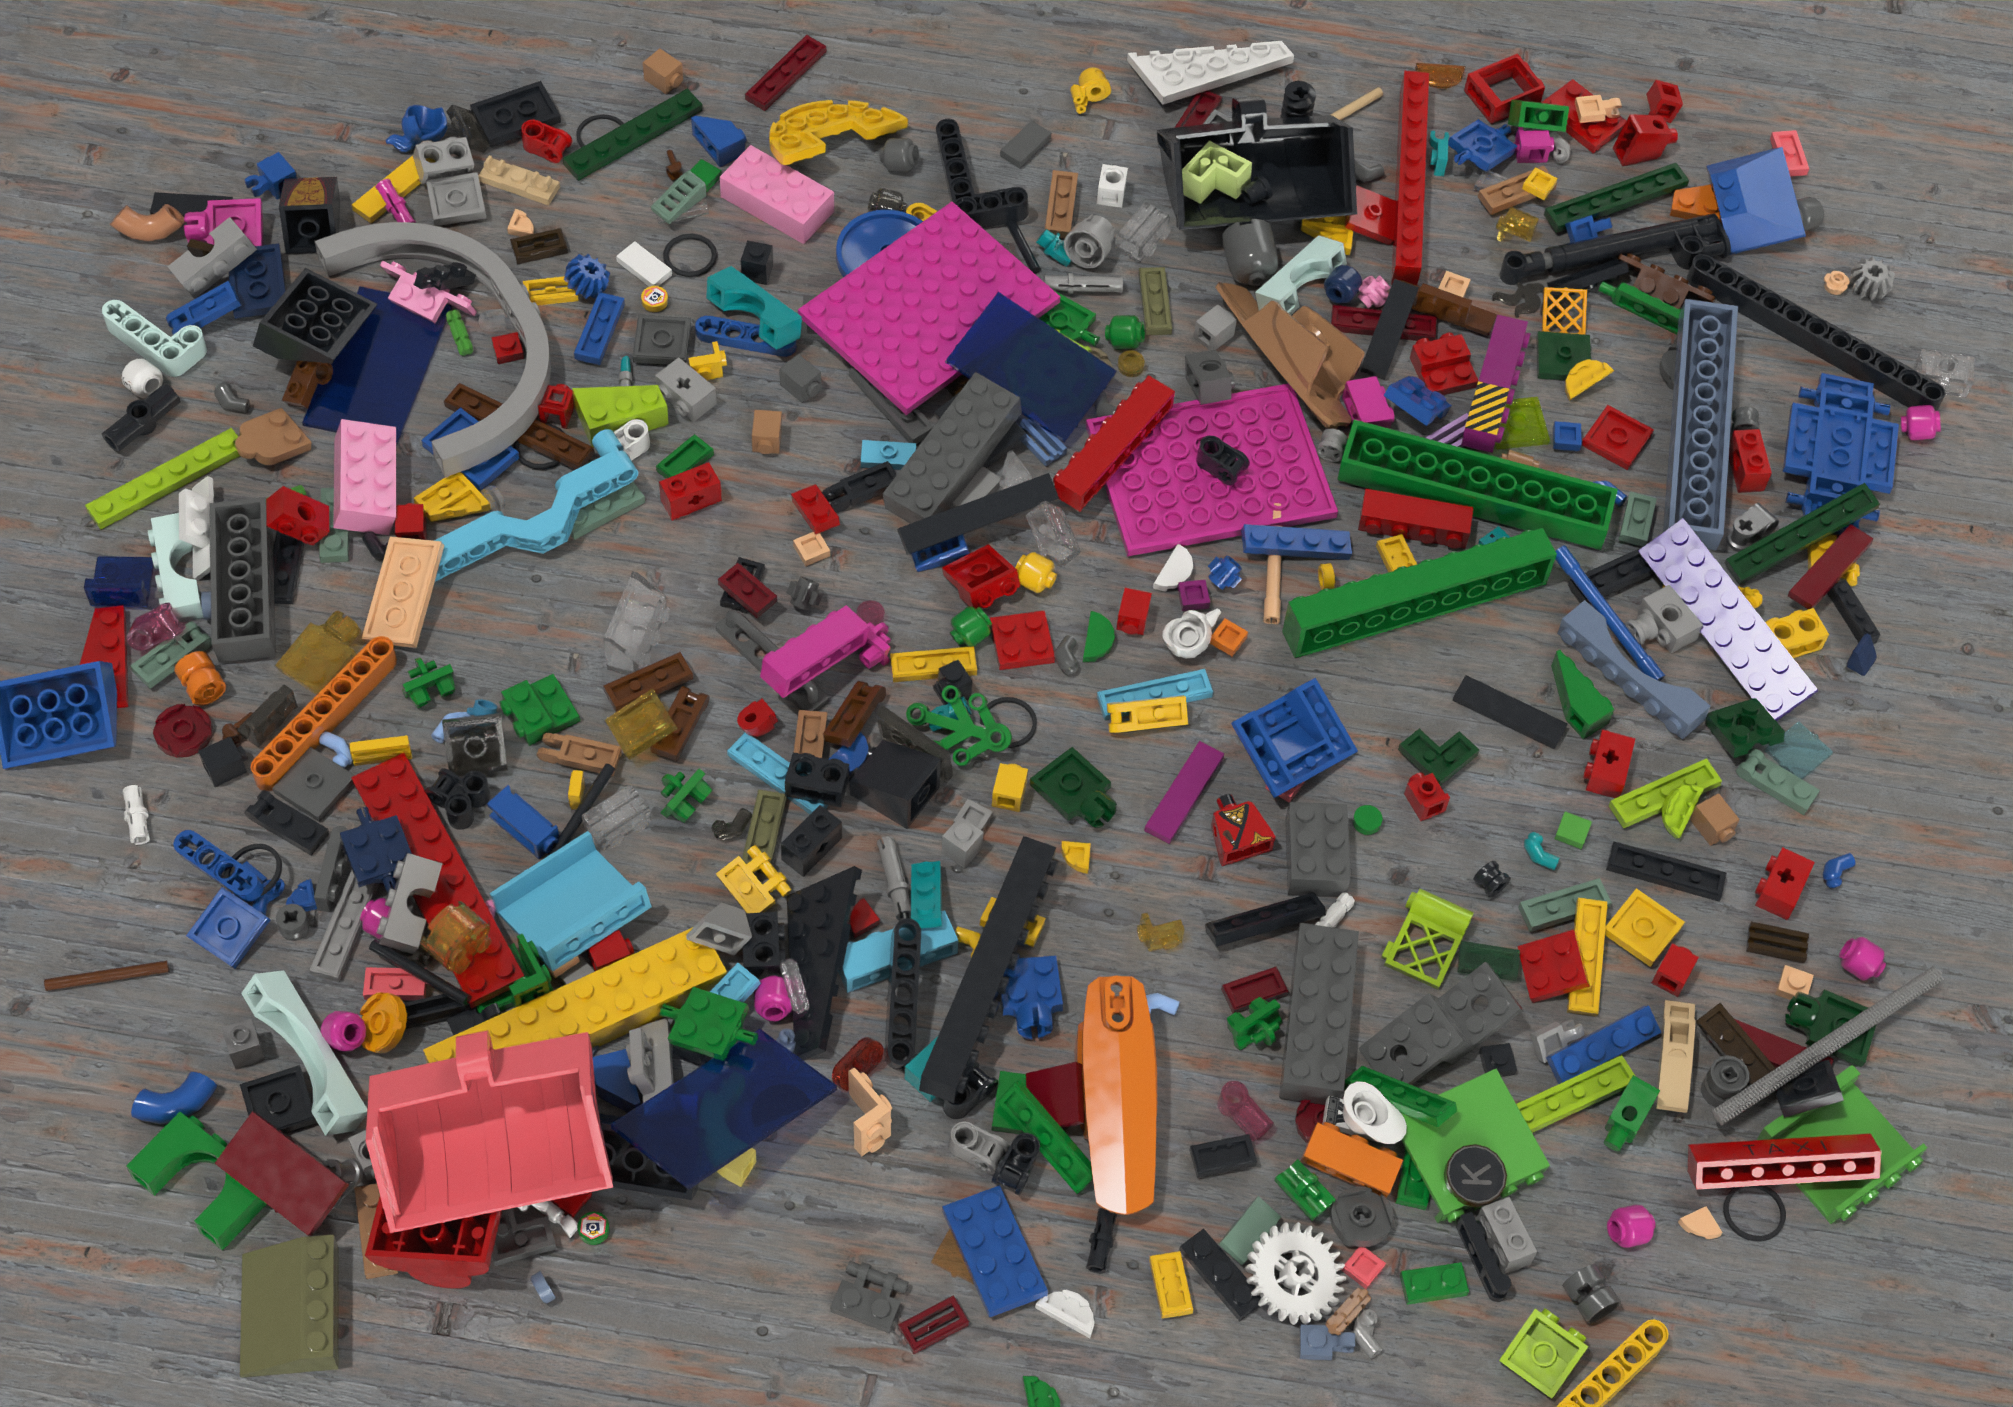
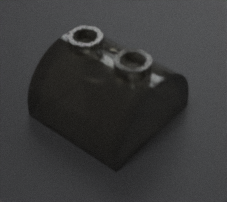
[442,713,508,776]

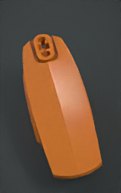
[1075,975,1157,1215]

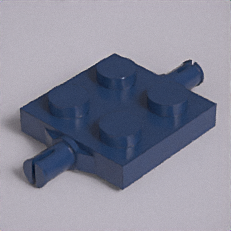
[340,807,412,894]

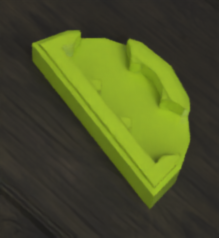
[1662,785,1704,838]

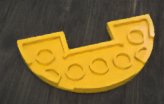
[769,100,908,165]

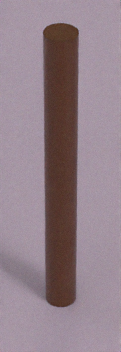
[44,960,169,991]

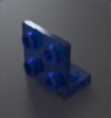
[84,556,154,607]

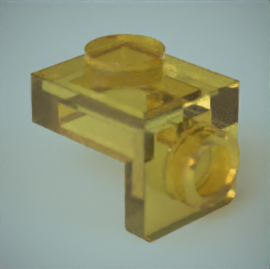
[1496,207,1539,242]
[1137,913,1185,952]

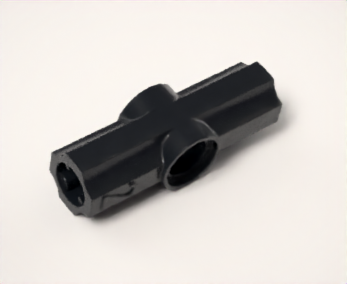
[102,384,181,452]

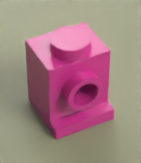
[1514,127,1554,163]

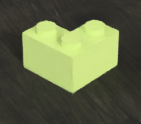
[1182,141,1252,204]

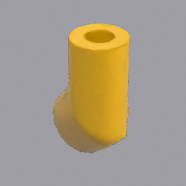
[955,926,981,958]

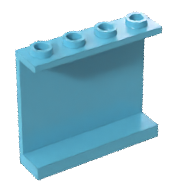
[489,831,652,971]

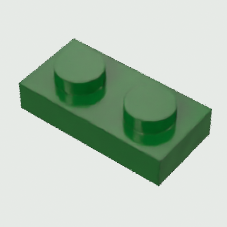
[1399,1262,1469,1305]

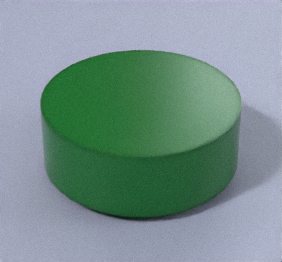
[1353,805,1383,835]

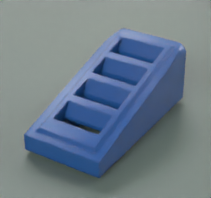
[911,535,970,572]

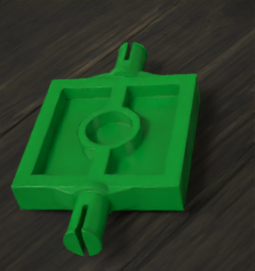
[1023,291,1100,352]
[660,987,758,1061]

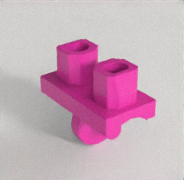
[859,622,891,669]

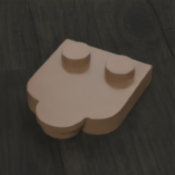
[235,408,312,465]

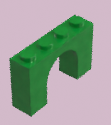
[126,1112,267,1251]

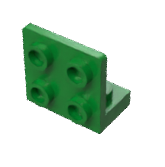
[509,934,553,1008]

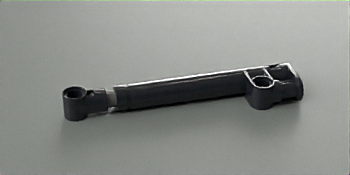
[1499,213,1731,285]

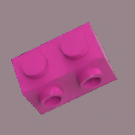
[1342,376,1395,429]

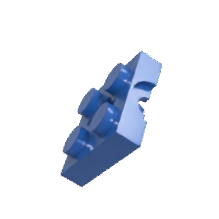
[1383,376,1452,426]

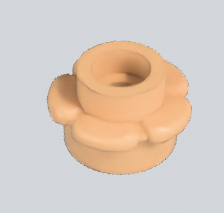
[1824,271,1850,295]

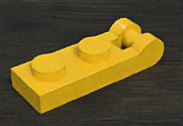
[1107,695,1188,733]

